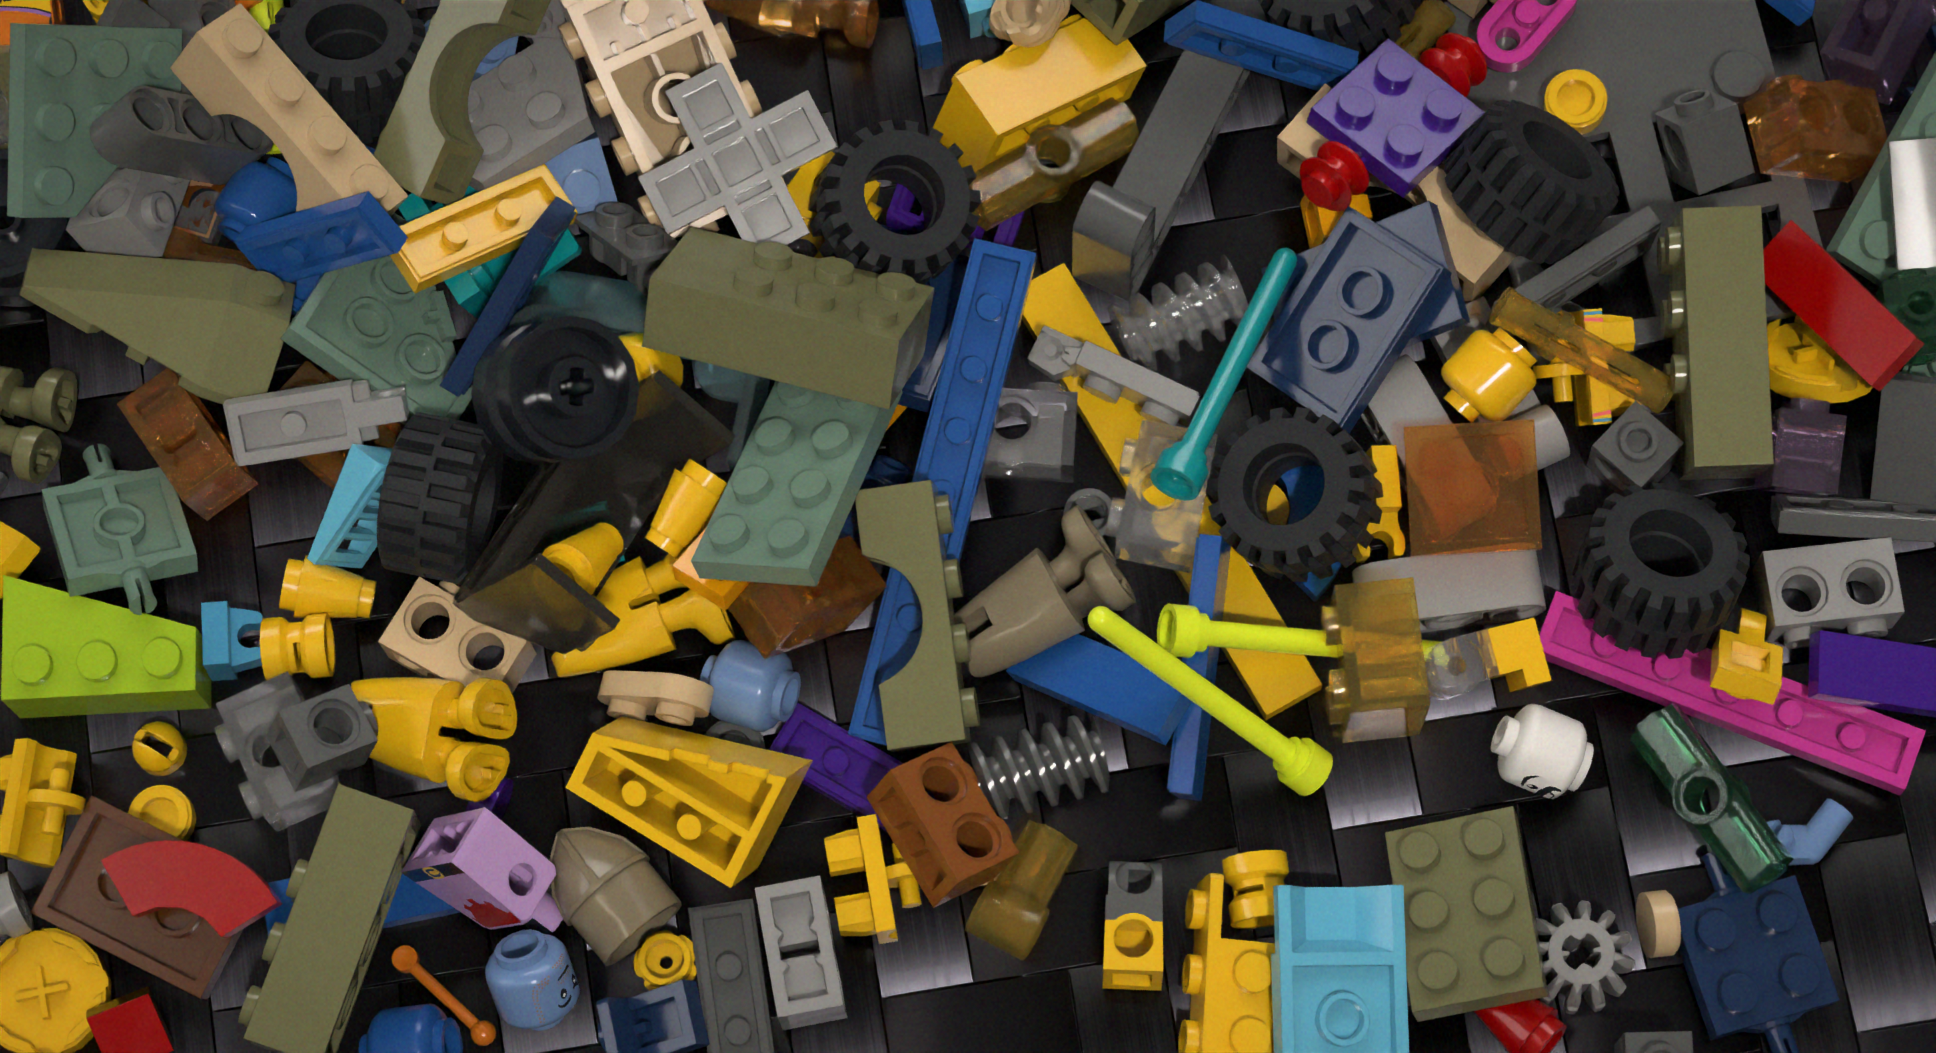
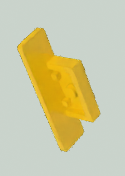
[1178,873,1275,1053]

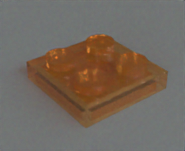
[1403,419,1542,558]

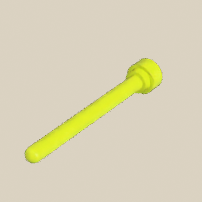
[1157,603,1453,667]
[1088,606,1333,796]

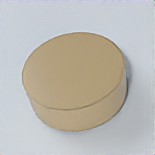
[1636,890,1681,958]

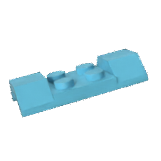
[1271,885,1409,1053]

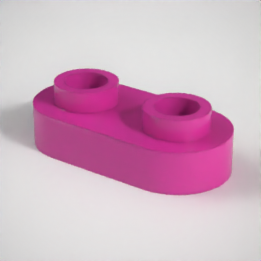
[1476,0,1578,73]

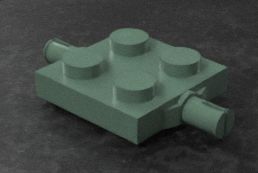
[42,444,198,615]

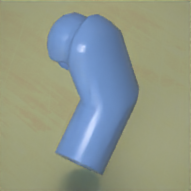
[1757,798,1853,866]

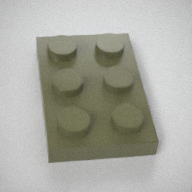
[1385,806,1548,1022]

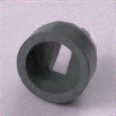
[1064,488,1115,537]

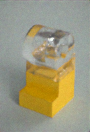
[1414,617,1551,700]

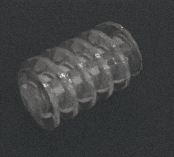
[1108,255,1248,372]

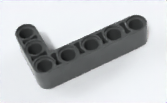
[90,0,273,185]
[1072,49,1251,303]

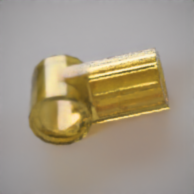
[965,820,1078,961]

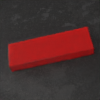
[1763,220,1924,392]

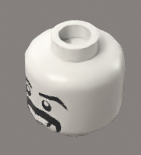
[1491,704,1594,799]

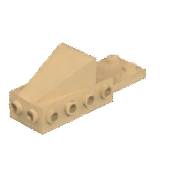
[558,0,787,239]

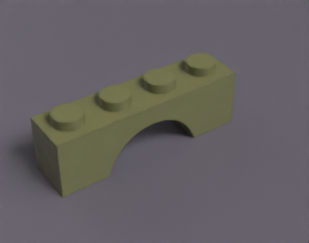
[373,0,551,205]
[855,480,980,753]

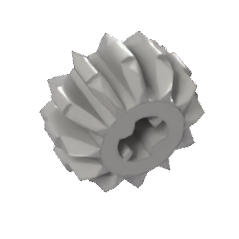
[1535,900,1635,1014]

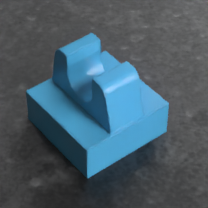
[201,601,263,681]

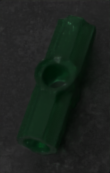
[1630,703,1794,894]

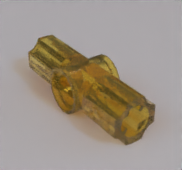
[969,97,1140,231]

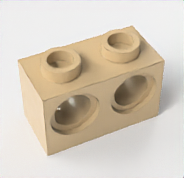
[378,577,537,693]

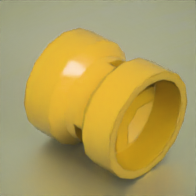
[260,613,335,682]
[1222,850,1289,929]

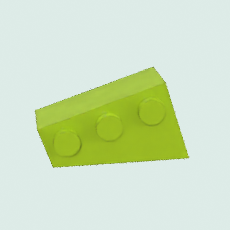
[1,575,211,718]

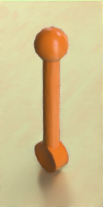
[392,945,496,1046]

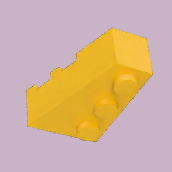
[933,14,1147,191]
[566,716,813,888]

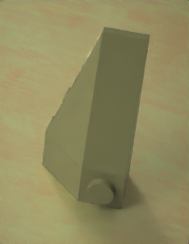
[20,248,295,405]

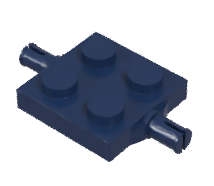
[1678,848,1840,1053]

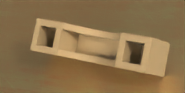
[170,3,408,217]
[1277,84,1517,304]

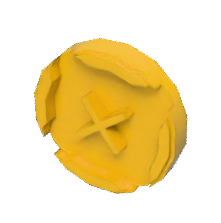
[1767,315,1873,404]
[0,928,111,1053]

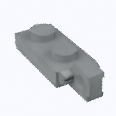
[1028,325,1201,430]
[223,379,409,467]

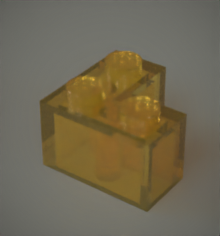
[1321,577,1430,743]

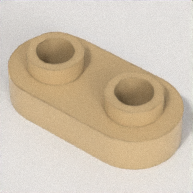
[597,670,714,726]

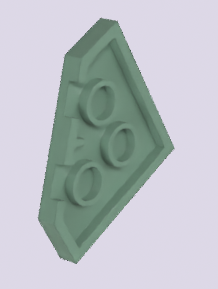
[7,23,182,218]
[280,212,472,425]

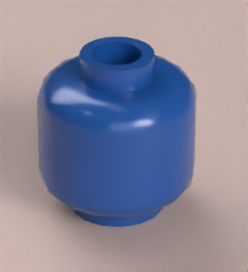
[214,157,297,242]
[359,1004,463,1053]

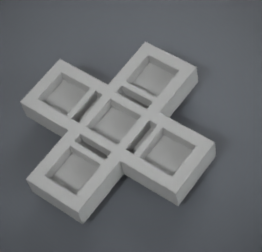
[638,62,837,246]

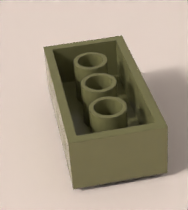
[1657,205,1774,480]
[642,227,934,409]
[238,784,421,1053]

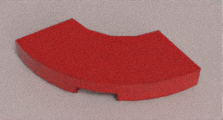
[101,840,283,939]

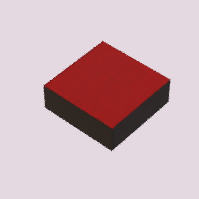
[86,986,174,1053]

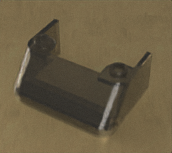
[453,370,736,654]

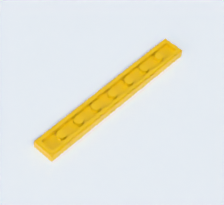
[1022,263,1322,721]

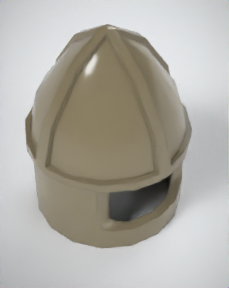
[549,827,682,966]

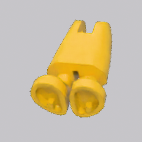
[537,537,735,678]
[340,677,517,802]

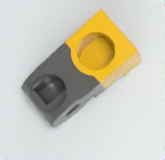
[1102,861,1163,991]

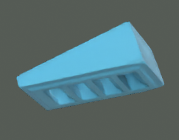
[307,444,393,568]

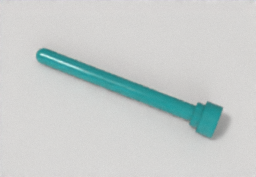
[1150,248,1297,501]

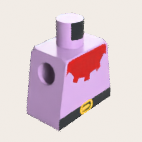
[401,807,563,935]

